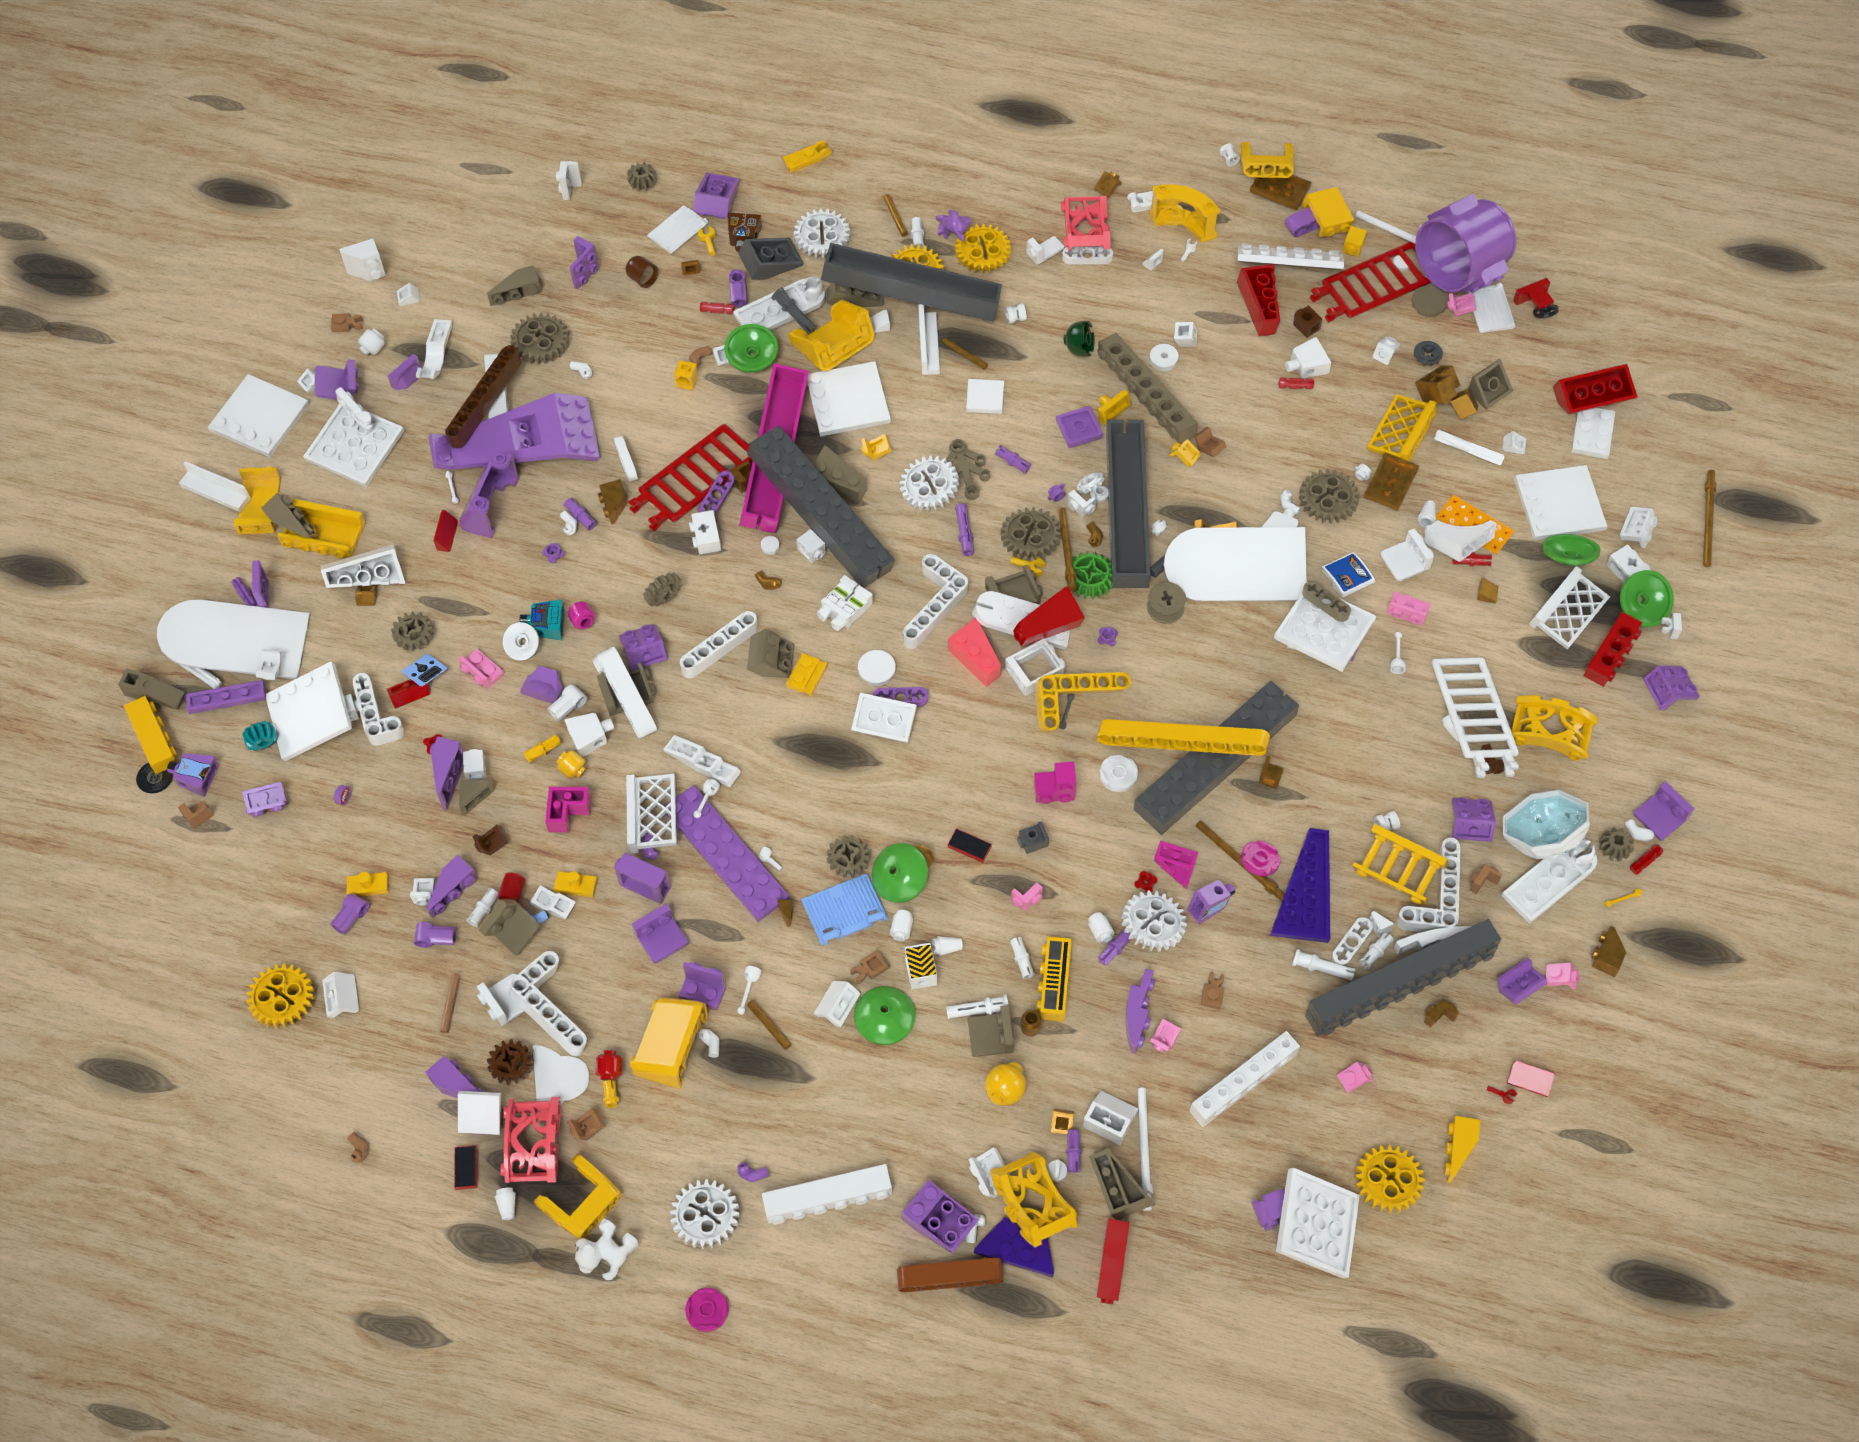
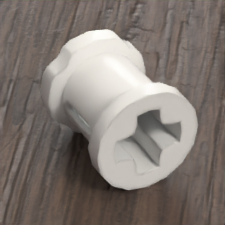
[1219,143,1240,167]

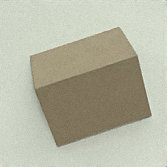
[1469,359,1513,409]

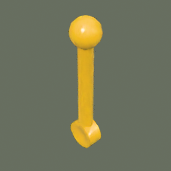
[1604,889,1643,908]

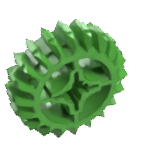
[1065,551,1113,600]

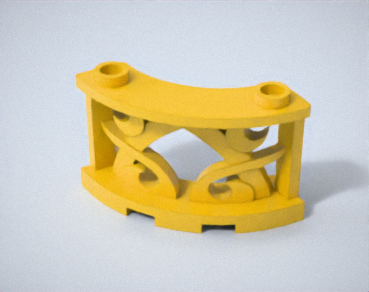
[1149,184,1220,243]
[1511,695,1598,761]
[990,1152,1078,1247]

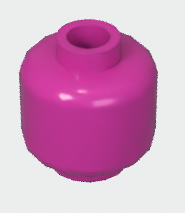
[568,601,595,629]

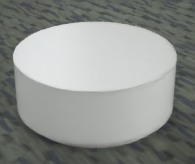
[1393,255,1409,271]
[761,536,780,555]

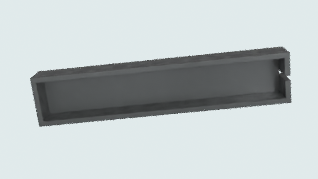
[821,243,1002,322]
[1106,420,1150,588]
[747,425,895,588]
[1134,681,1299,835]
[1305,919,1501,1037]

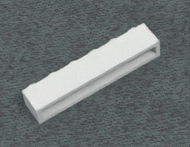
[762,1164,892,1225]

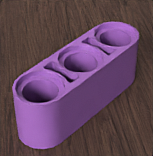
[1284,207,1320,237]

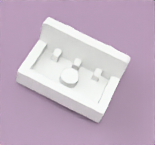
[556,161,582,200]
[968,1147,1010,1198]

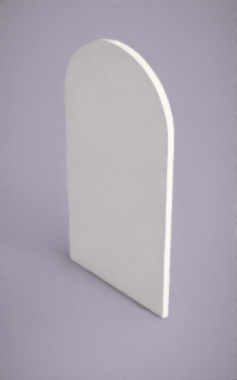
[1163,527,1307,601]
[157,600,310,679]

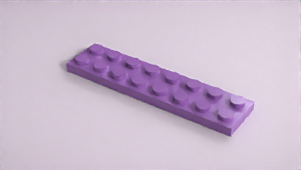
[664,785,790,922]

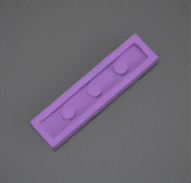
[186,680,266,714]

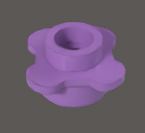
[1048,484,1066,502]
[542,543,564,563]
[1097,627,1118,646]

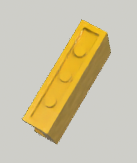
[277,498,366,559]

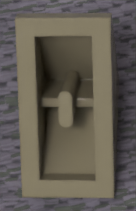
[459,780,494,816]

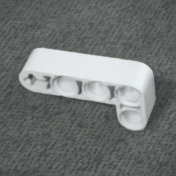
[353,673,404,746]

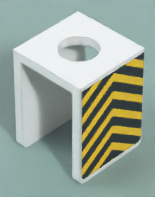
[905,943,937,990]

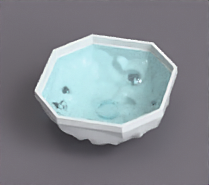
[1503,790,1590,859]

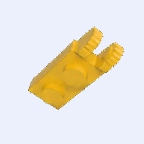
[783,140,832,173]

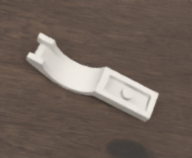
[416,319,453,379]

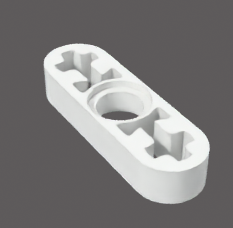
[1062,246,1113,264]
[613,436,638,482]
[1331,917,1373,966]

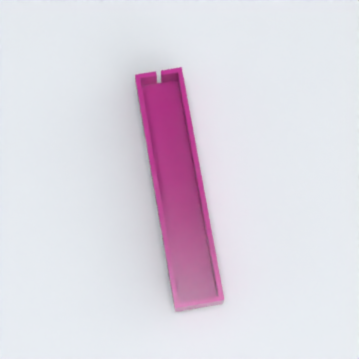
[739,363,809,533]

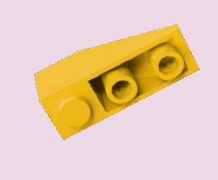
[1444,1116,1481,1183]

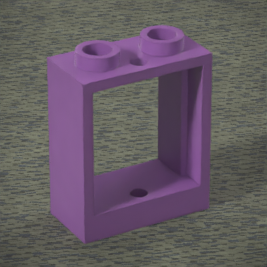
[614,853,671,904]

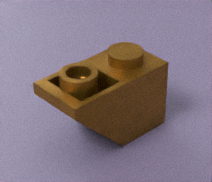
[597,479,627,524]
[1591,926,1627,977]

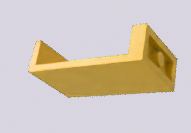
[233,467,280,534]

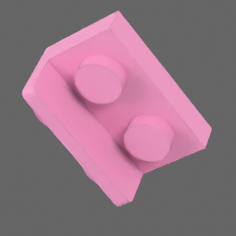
[1387,592,1431,625]
[459,649,504,689]

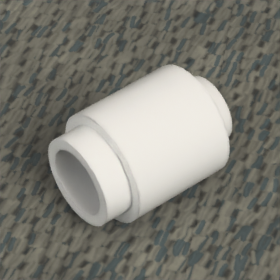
[890,910,913,941]
[1088,912,1115,944]

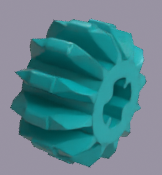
[242,721,277,751]

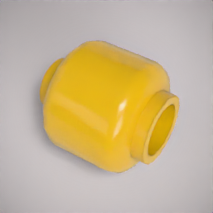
[556,750,586,779]

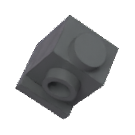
[1017,821,1049,854]

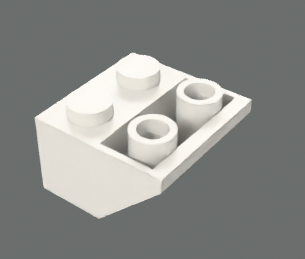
[1083,1091,1139,1145]

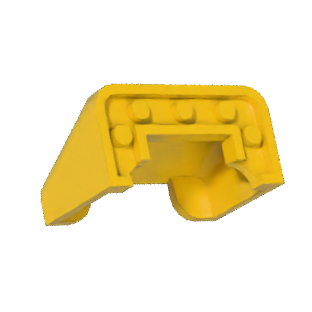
[788,299,875,372]
[630,997,708,1089]

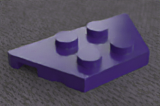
[974,1217,1054,1278]

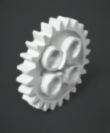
[794,209,850,258]
[900,455,960,511]
[1121,890,1187,952]
[670,1179,740,1250]

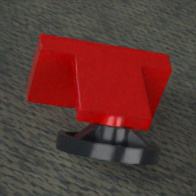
[1513,278,1559,318]

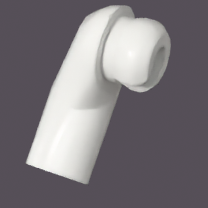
[698,1029,719,1058]

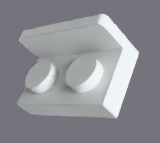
[1620,507,1657,548]

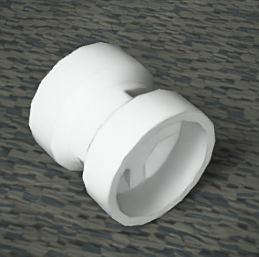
[1005,303,1027,324]
[1374,811,1400,831]

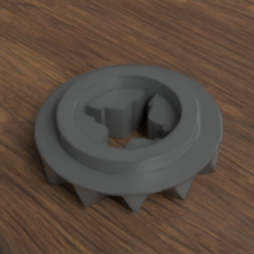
[1414,341,1443,366]

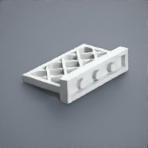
[1529,566,1610,649]
[626,774,677,853]

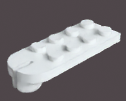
[733,277,825,331]
[972,591,1070,650]
[1501,839,1597,924]

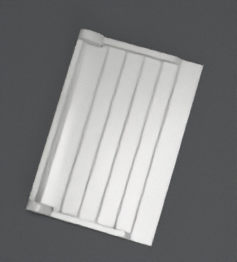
[647,205,709,254]
[1467,283,1516,333]

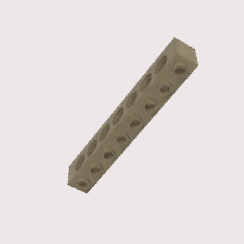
[1097,333,1198,444]

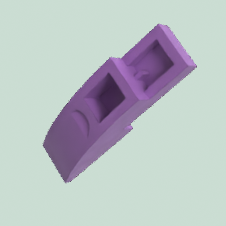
[1126,969,1155,1054]

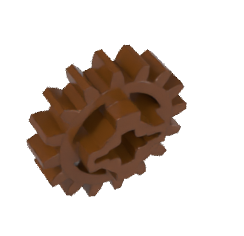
[487,1039,533,1085]

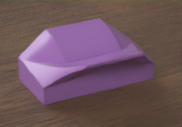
[388,354,422,390]
[520,666,564,704]

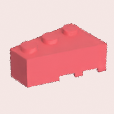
[948,617,1001,687]

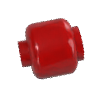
[595,1050,623,1081]

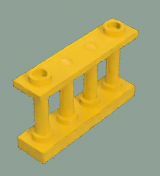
[1352,824,1448,905]

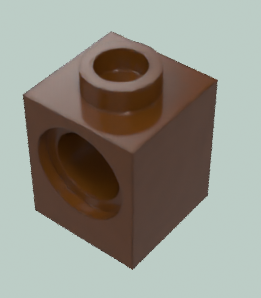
[1293,305,1322,338]

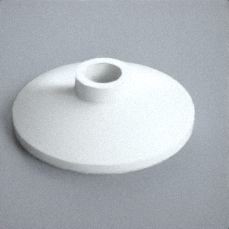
[503,622,539,660]

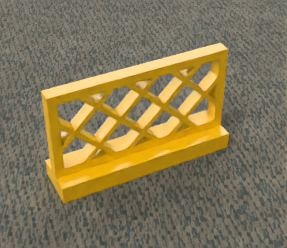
[1367,394,1437,462]

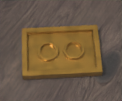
[1250,165,1311,210]
[1364,452,1419,511]

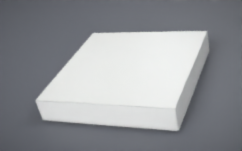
[966,379,1004,414]
[458,1091,501,1135]

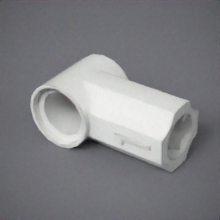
[547,684,588,721]

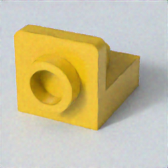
[1168,440,1201,468]

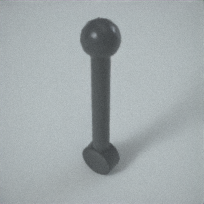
[1059,694,1075,730]

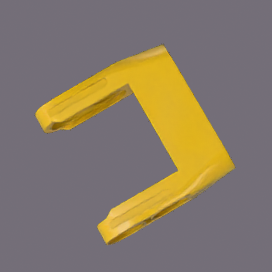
[1240,142,1294,178]
[533,1154,622,1239]

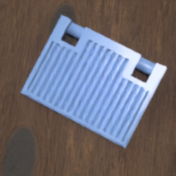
[801,873,888,946]

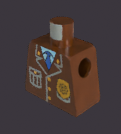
[728,212,762,252]

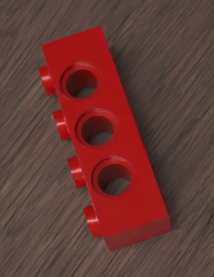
[1584,612,1643,687]

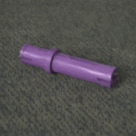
[955,503,974,556]

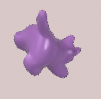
[936,210,971,242]

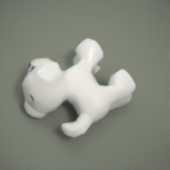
[575,1219,639,1280]

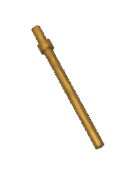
[1703,470,1717,567]
[1058,508,1077,591]
[1196,821,1284,902]

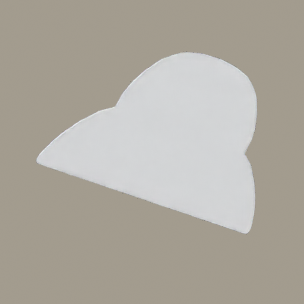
[533,1045,589,1106]

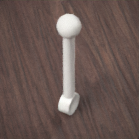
[445,471,459,504]

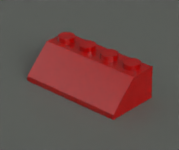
[1553,364,1638,414]

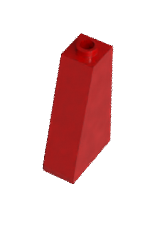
[1013,586,1085,647]
[1097,1219,1130,1305]

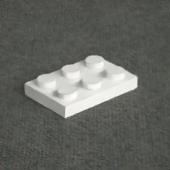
[1571,408,1615,459]
[851,693,917,743]

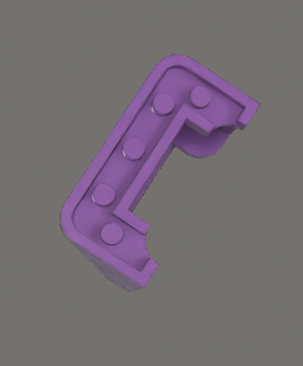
[459,452,519,538]

